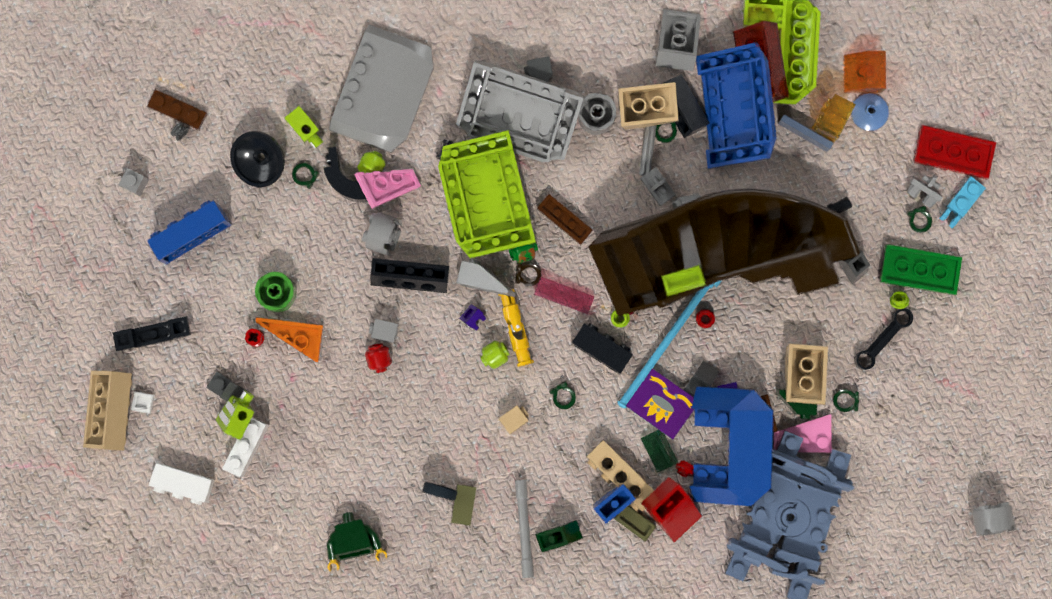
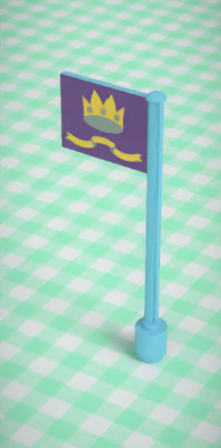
[617,280,722,440]

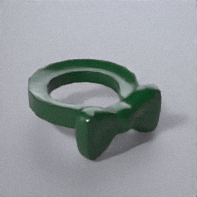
[655,122,677,143]
[292,163,320,189]
[906,206,932,233]
[549,381,576,409]
[833,389,859,412]

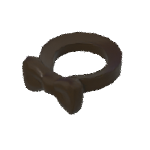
[515,263,541,286]

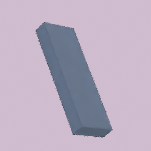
[778,115,834,152]

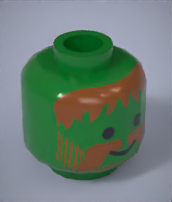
[509,243,538,264]

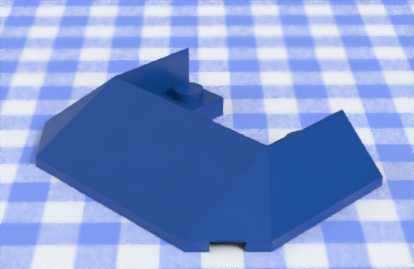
[690,387,773,506]

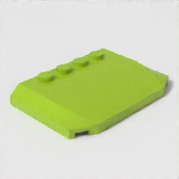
[438,130,536,259]

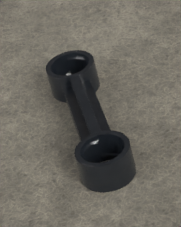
[854,308,913,370]

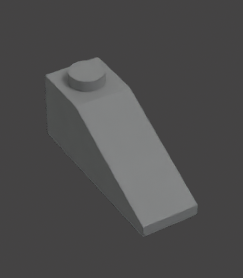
[456,259,516,297]

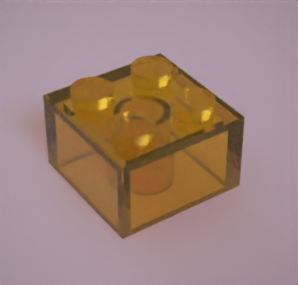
[811,94,856,143]

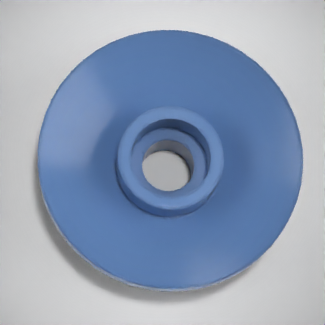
[851,93,889,131]

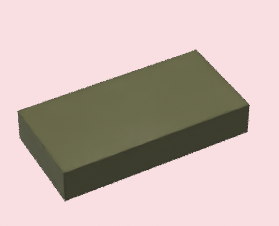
[451,484,477,526]
[614,505,656,542]

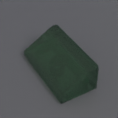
[641,430,678,473]

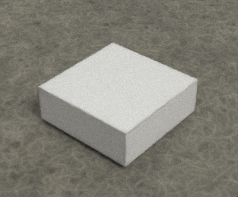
[131,391,155,414]

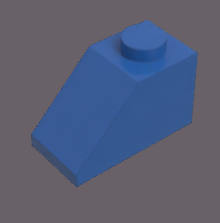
[593,484,636,524]

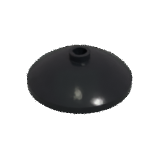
[230,131,285,187]

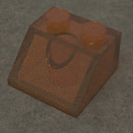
[843,51,886,93]

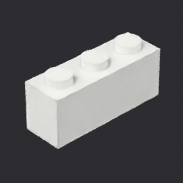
[222,417,269,478]
[149,463,215,505]

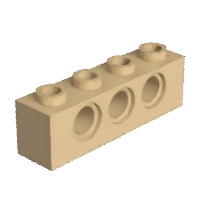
[586,440,654,512]

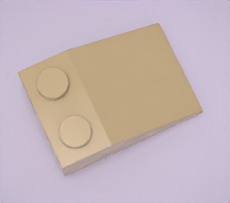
[619,82,679,130]
[785,344,828,405]

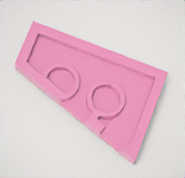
[354,169,421,209]
[773,414,832,453]

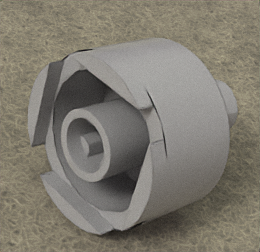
[578,93,616,135]
[362,212,402,256]
[972,502,1016,536]

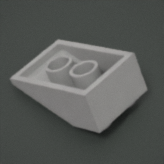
[656,9,701,71]

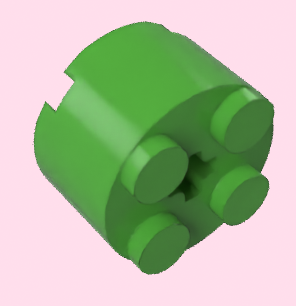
[255,272,296,312]

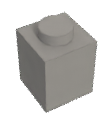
[118,168,149,196]
[369,319,399,344]

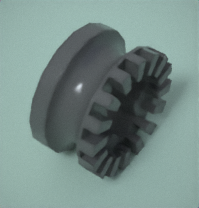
[171,122,189,141]

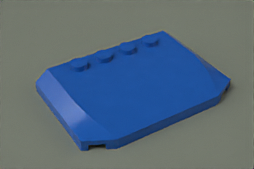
[696,43,777,169]

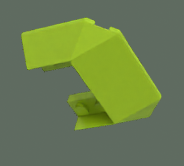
[742,0,821,105]

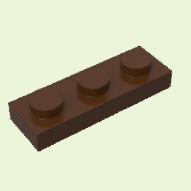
[147,89,207,131]
[537,194,593,246]

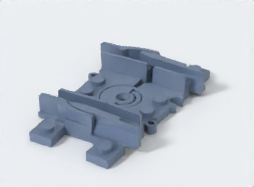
[725,431,855,599]

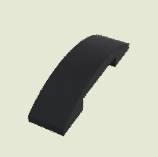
[112,316,191,351]

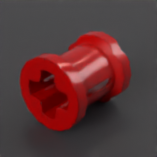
[245,329,265,347]

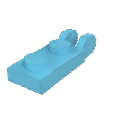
[939,177,986,228]

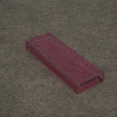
[534,277,594,315]

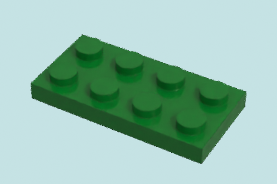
[879,244,962,296]

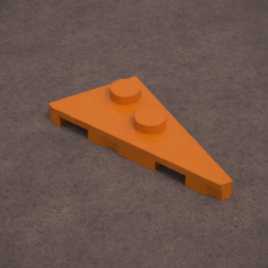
[255,317,323,362]

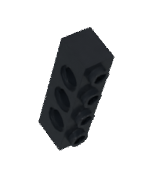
[370,258,449,293]

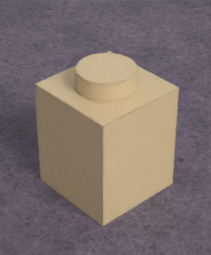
[499,406,529,434]

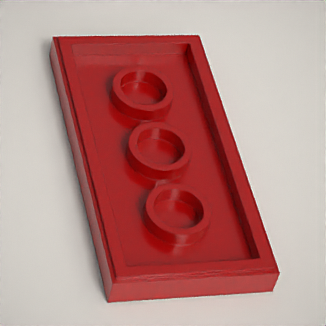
[913,125,997,180]

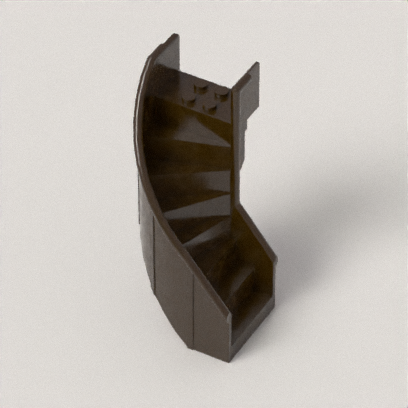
[588,189,860,316]

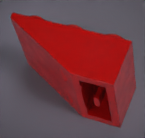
[641,477,702,543]

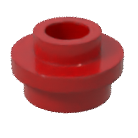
[696,309,715,328]
[675,460,694,477]

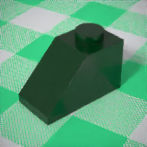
[776,390,817,419]
[535,520,583,552]

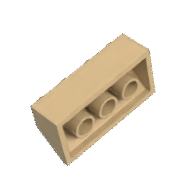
[83,371,132,451]

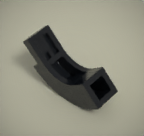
[324,147,368,203]

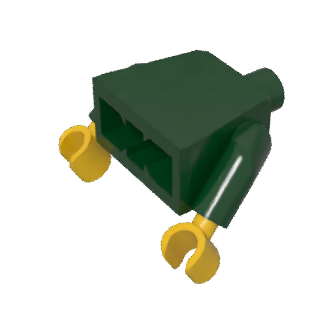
[326,512,387,571]

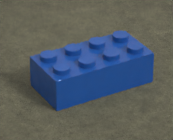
[147,200,231,265]

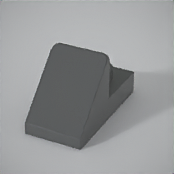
[684,361,719,397]
[206,372,247,401]

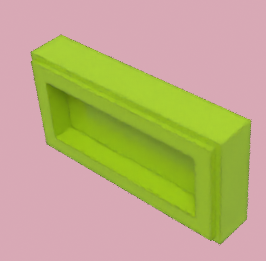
[662,265,705,296]

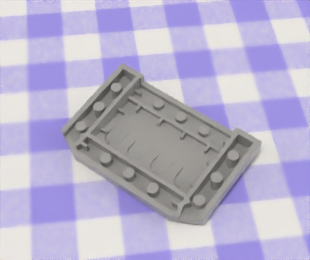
[329,25,433,153]
[456,60,585,162]

